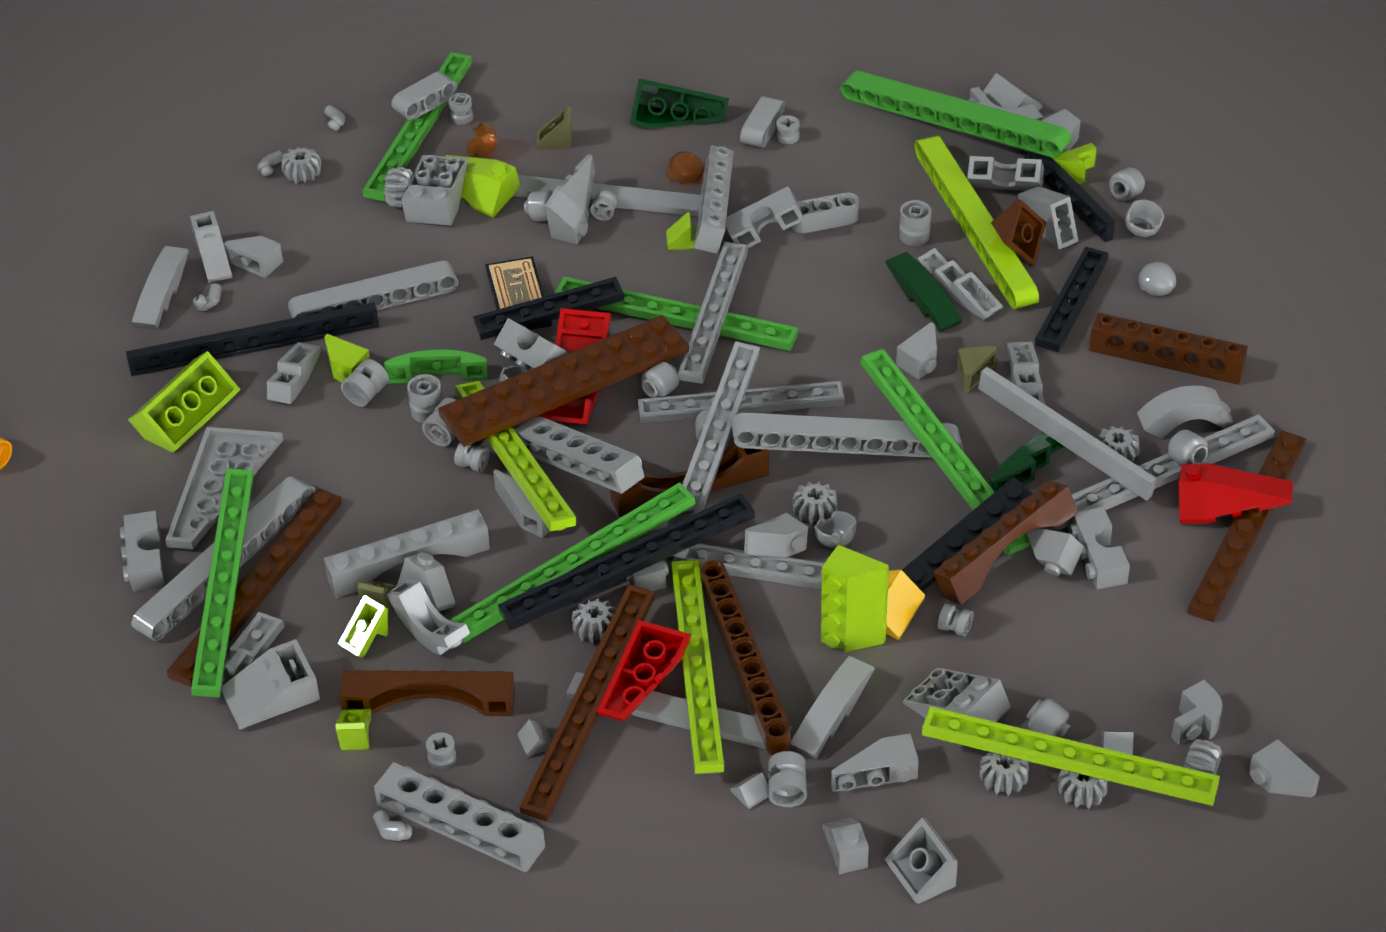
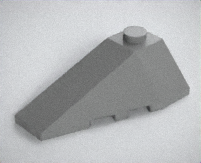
[545,154,595,245]

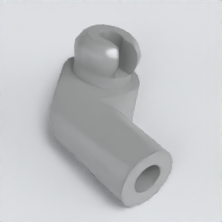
[257,150,283,177]
[193,283,222,311]
[373,810,412,841]

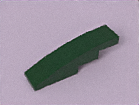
[885,252,963,333]
[989,432,1064,492]

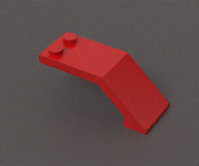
[539,308,612,426]

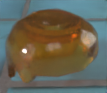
[467,123,498,158]
[666,151,704,185]

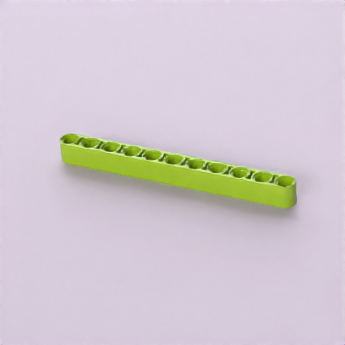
[914,135,1039,309]

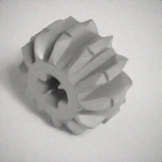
[281,146,322,184]
[384,167,414,208]
[1097,425,1140,463]
[793,481,838,525]
[572,597,616,644]
[1184,739,1222,775]
[979,752,1029,796]
[1058,770,1108,810]

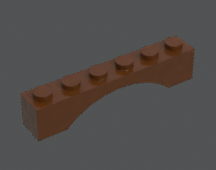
[610,443,769,517]
[933,480,1078,605]
[339,670,515,716]

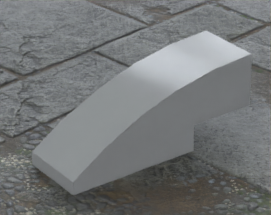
[267,342,321,404]

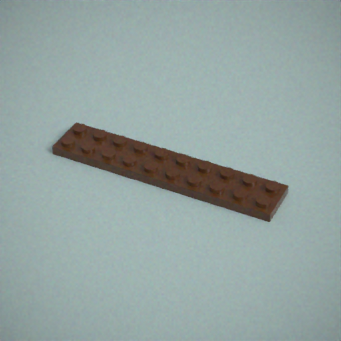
[438,315,689,447]

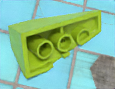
[445,155,521,218]

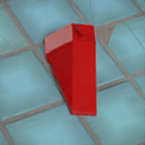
[1179,463,1294,524]
[597,620,691,722]

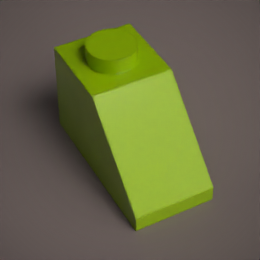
[324,334,370,382]

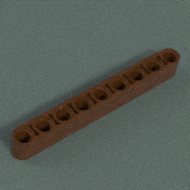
[701,560,792,756]

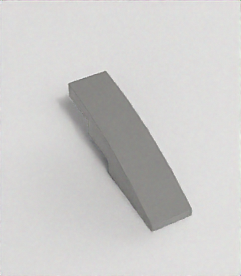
[132,246,189,329]
[916,248,1003,320]
[1007,342,1046,405]
[791,656,875,759]

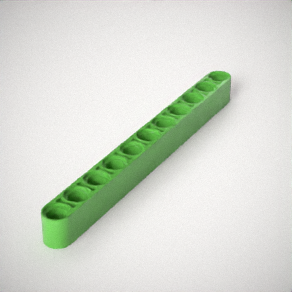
[840,71,1072,158]

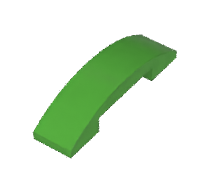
[384,350,488,384]

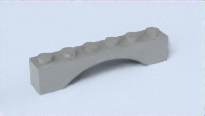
[324,509,490,598]

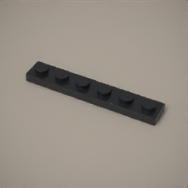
[1025,150,1115,242]
[1035,246,1109,352]
[473,277,624,340]
[902,477,1033,591]

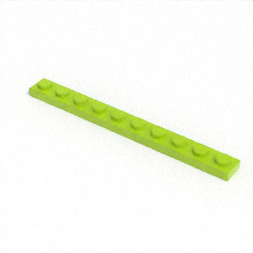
[455,381,576,531]
[671,560,724,774]
[922,706,1220,806]

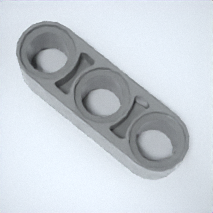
[392,72,458,120]
[740,96,786,148]
[791,192,859,233]

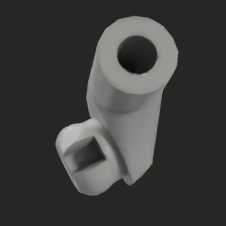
[324,105,346,131]

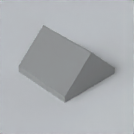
[983,73,1042,110]
[884,817,958,904]

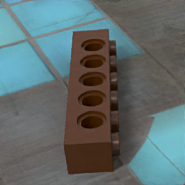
[1089,313,1248,385]

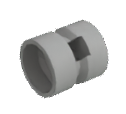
[899,200,931,246]
[341,359,389,407]
[407,374,442,423]
[422,398,456,446]
[768,751,807,807]

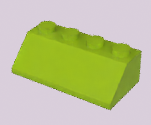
[128,351,241,453]
[821,545,889,652]

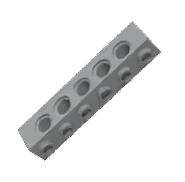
[694,145,734,254]
[515,416,645,494]
[374,762,545,873]

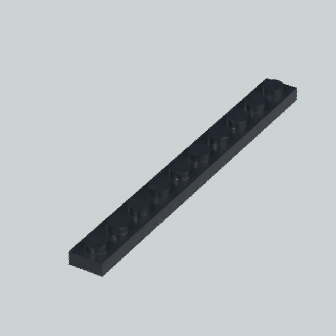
[126,302,379,376]
[498,493,755,630]

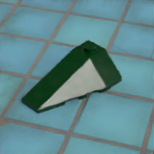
[630,78,729,129]

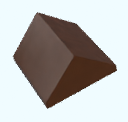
[991,200,1047,266]

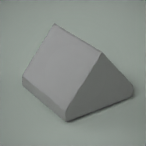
[517,719,552,757]
[1102,731,1134,755]
[730,772,769,809]

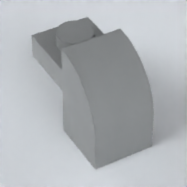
[1171,680,1222,745]

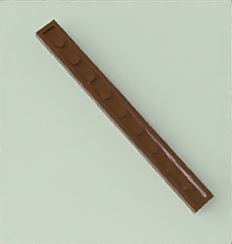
[1187,430,1307,623]
[167,488,342,687]
[519,585,655,822]

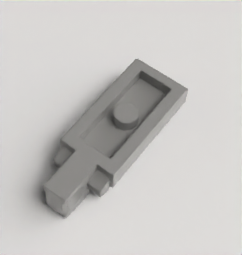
[226,612,284,678]

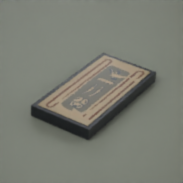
[485,256,552,330]

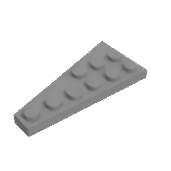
[165,427,284,550]

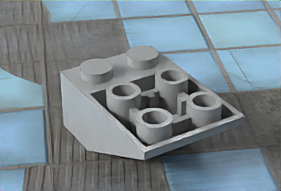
[401,155,468,226]
[221,639,320,730]
[903,668,1011,722]

